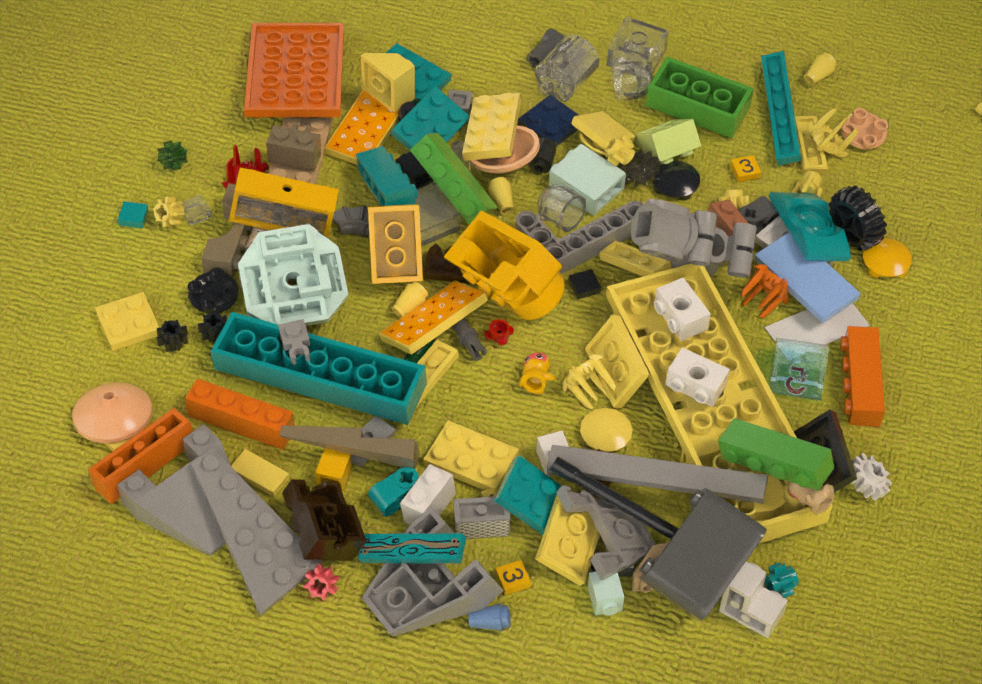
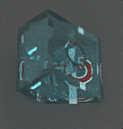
[769,337,829,400]

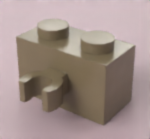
[266,123,321,172]

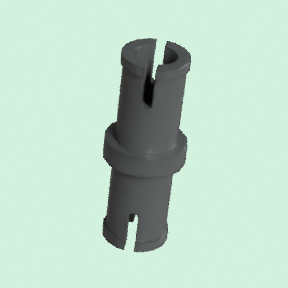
[451,317,487,360]

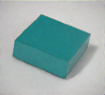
[118,201,149,228]

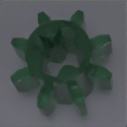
[157,140,187,171]

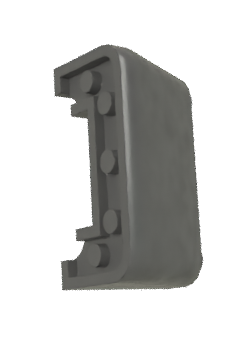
[639,488,767,621]

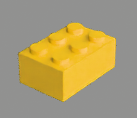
[367,204,423,284]

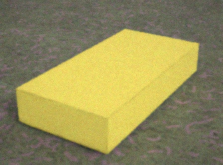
[231,449,289,497]

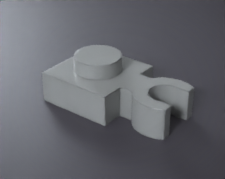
[278,319,310,365]

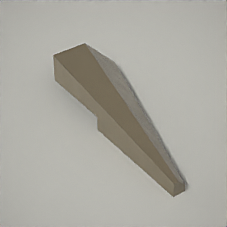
[280,425,420,470]

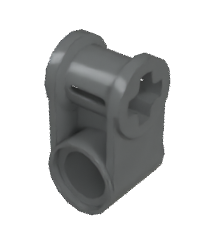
[739,196,779,234]

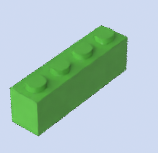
[410,133,498,225]
[718,418,834,491]

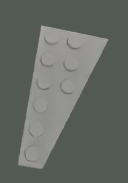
[191,448,323,617]

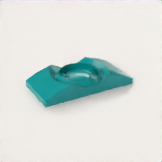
[769,192,851,261]

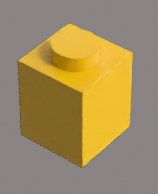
[315,448,352,493]

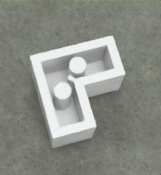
[719,561,788,639]

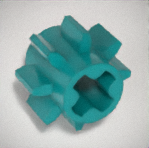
[764,562,799,598]

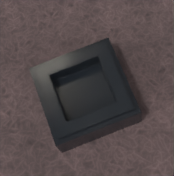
[568,269,601,299]

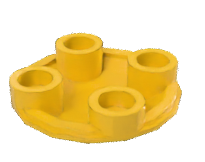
[863,238,912,277]

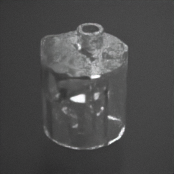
[535,35,599,102]

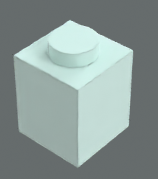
[588,572,624,616]

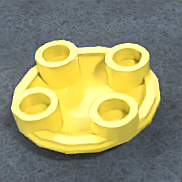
[580,408,633,452]

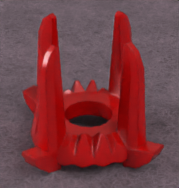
[221,144,269,188]

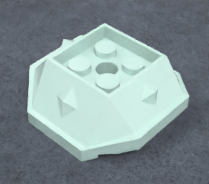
[238,224,348,326]

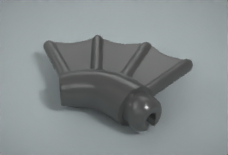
[332,205,369,237]

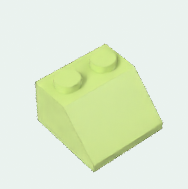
[634,119,701,164]

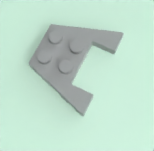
[556,486,656,580]

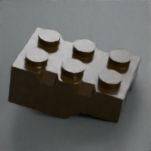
[282,479,367,561]

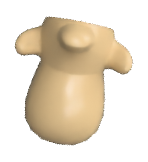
[788,482,834,515]

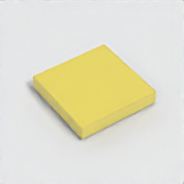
[571,111,636,149]

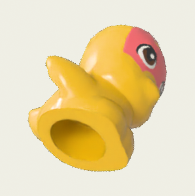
[519,352,555,395]

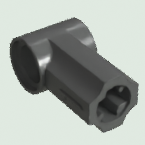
[527,28,571,70]

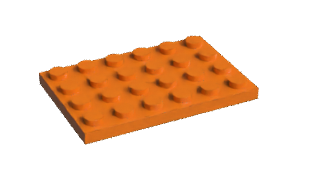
[244,23,344,118]

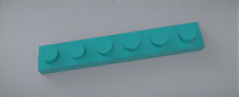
[761,51,802,166]

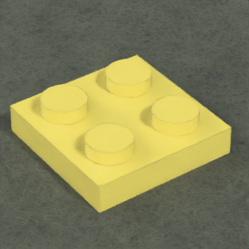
[95,292,159,351]

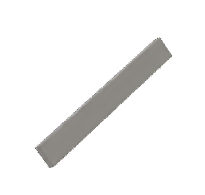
[546,445,768,504]

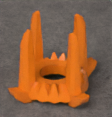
[741,264,789,318]

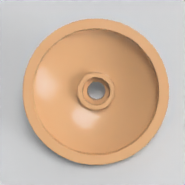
[470,126,540,174]
[72,382,153,443]

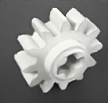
[852,453,892,501]

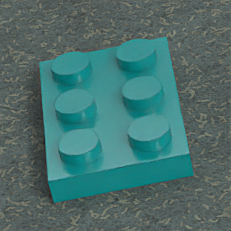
[386,43,451,104]
[390,86,470,150]
[494,455,561,535]

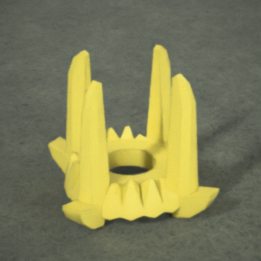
[808,108,858,157]
[563,354,616,409]

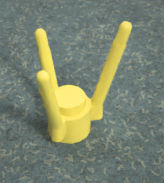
[791,171,823,197]

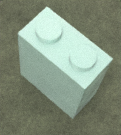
[549,144,626,216]

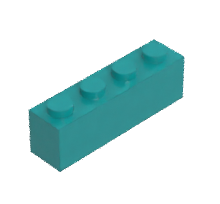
[355,146,418,206]

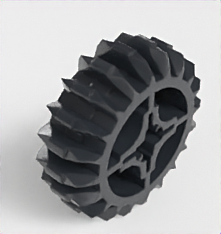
[828,185,887,251]

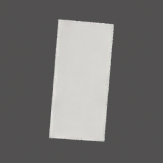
[765,303,870,360]

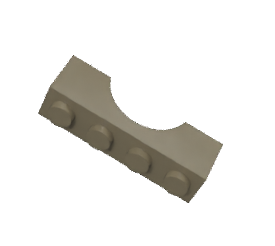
[202,183,253,278]

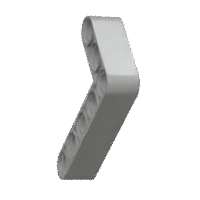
[515,201,643,274]

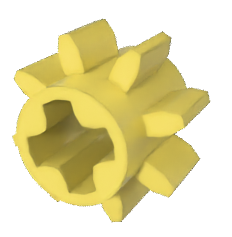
[605,135,635,166]
[719,189,749,211]
[153,196,185,227]

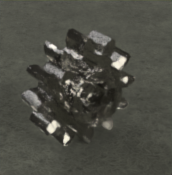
[617,149,660,187]

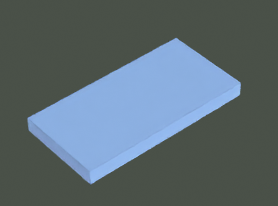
[754,232,861,323]

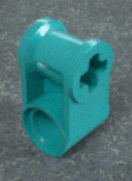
[367,467,419,517]

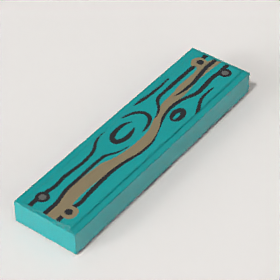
[358,533,466,563]

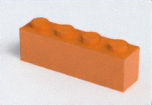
[840,326,885,427]
[185,378,294,450]
[88,408,193,504]

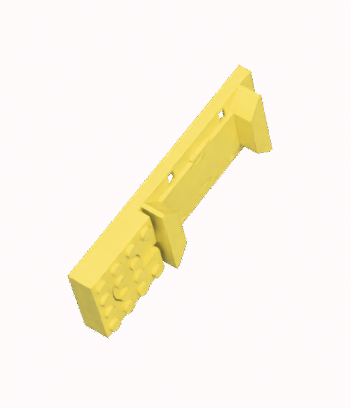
[606,264,833,544]

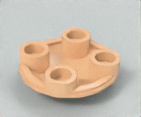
[841,108,888,149]

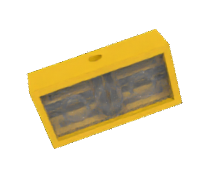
[229,168,339,238]

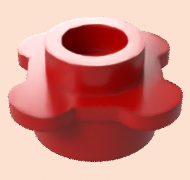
[484,319,514,346]

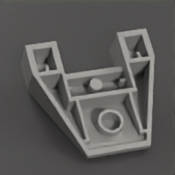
[117,424,230,556]
[362,507,504,636]

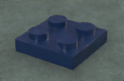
[518,94,579,147]

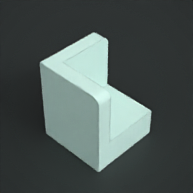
[297,264,332,299]

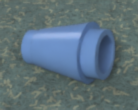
[469,603,511,631]

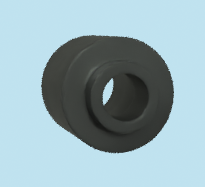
[528,137,556,173]

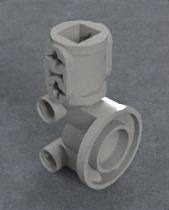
[631,199,757,278]

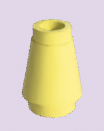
[804,53,837,86]
[488,177,514,215]
[391,281,428,318]

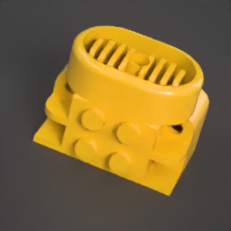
[444,210,565,320]

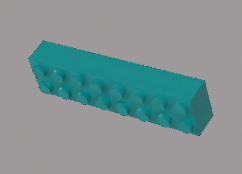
[210,312,427,425]

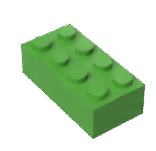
[646,57,754,138]

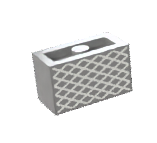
[453,497,510,539]

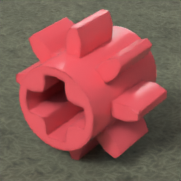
[303,563,340,601]

